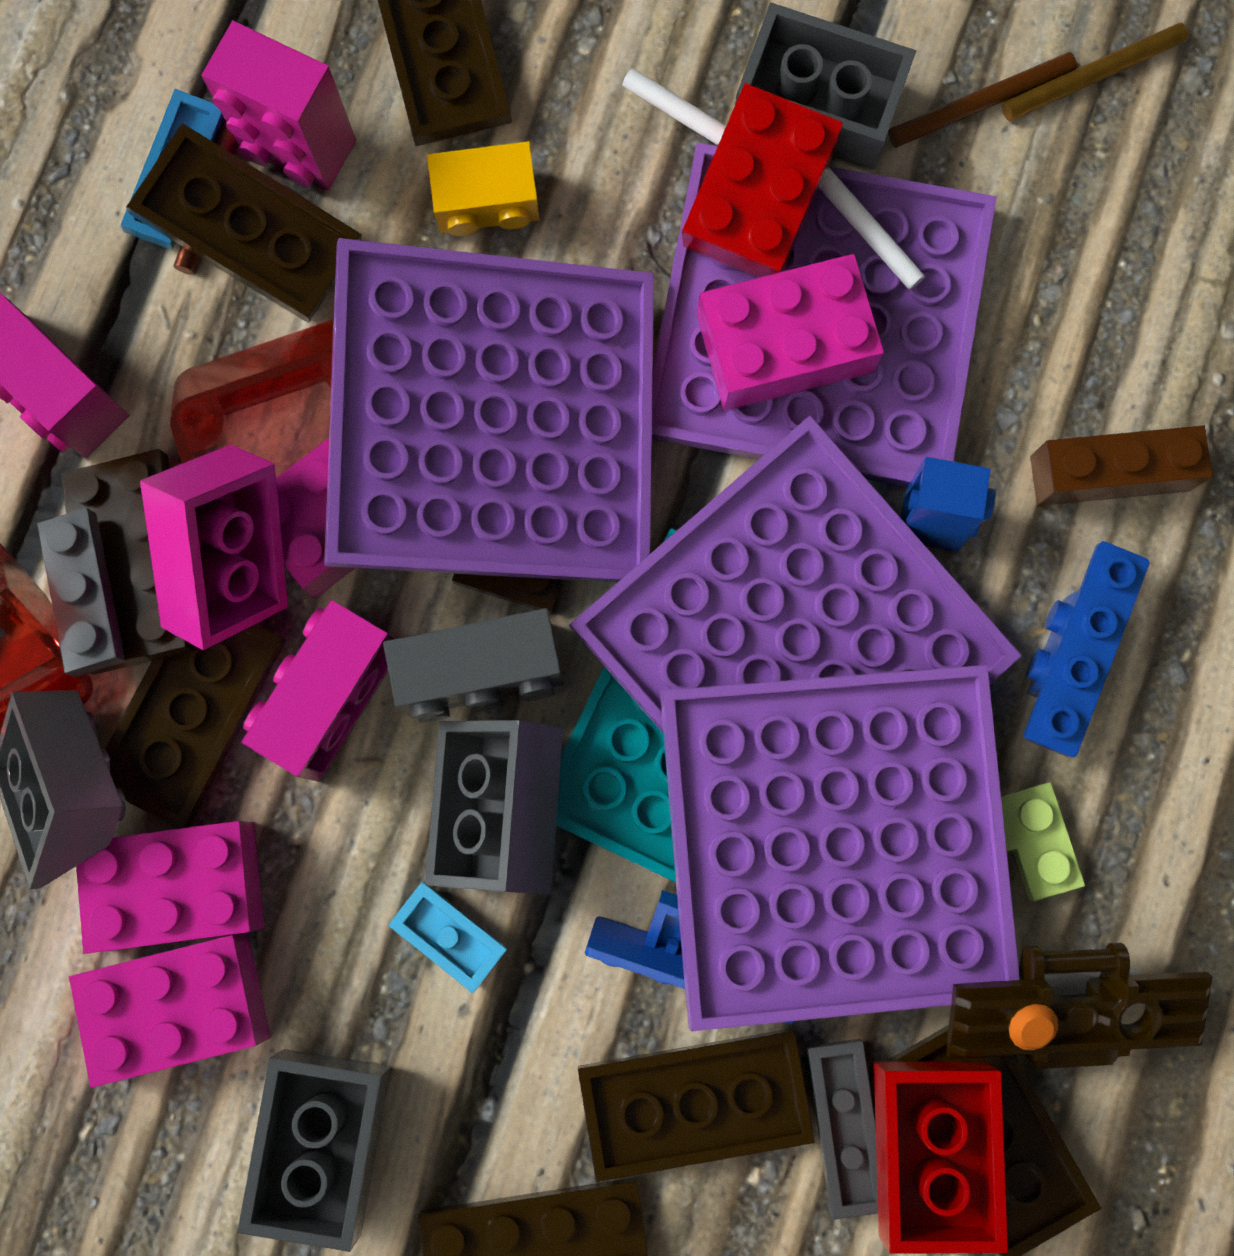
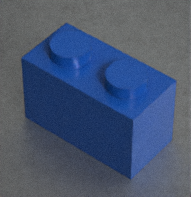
[900,456,996,552]

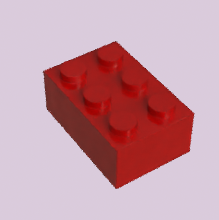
[682,83,844,278]
[874,1061,1008,1254]

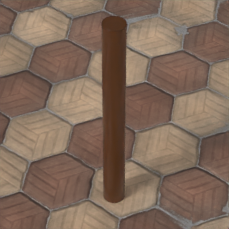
[888,52,1077,148]

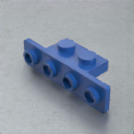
[1023,541,1150,758]
[585,890,795,1024]

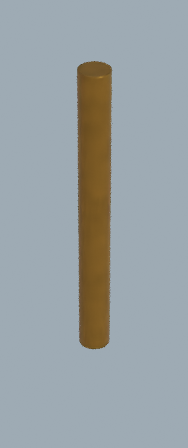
[1002,22,1188,121]

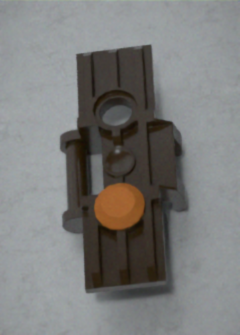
[946,942,1213,1069]

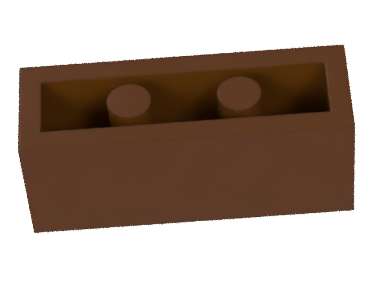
[1030,425,1213,506]

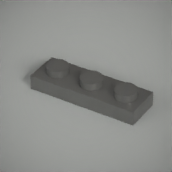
[37,507,126,677]
[806,1039,878,1220]

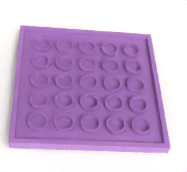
[652,143,997,487]
[324,238,654,583]
[569,415,1022,734]
[660,665,1020,1031]

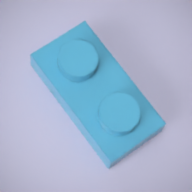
[388,881,508,993]

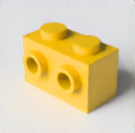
[427,141,540,236]

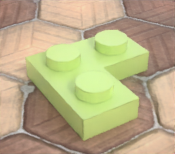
[1001,782,1085,901]

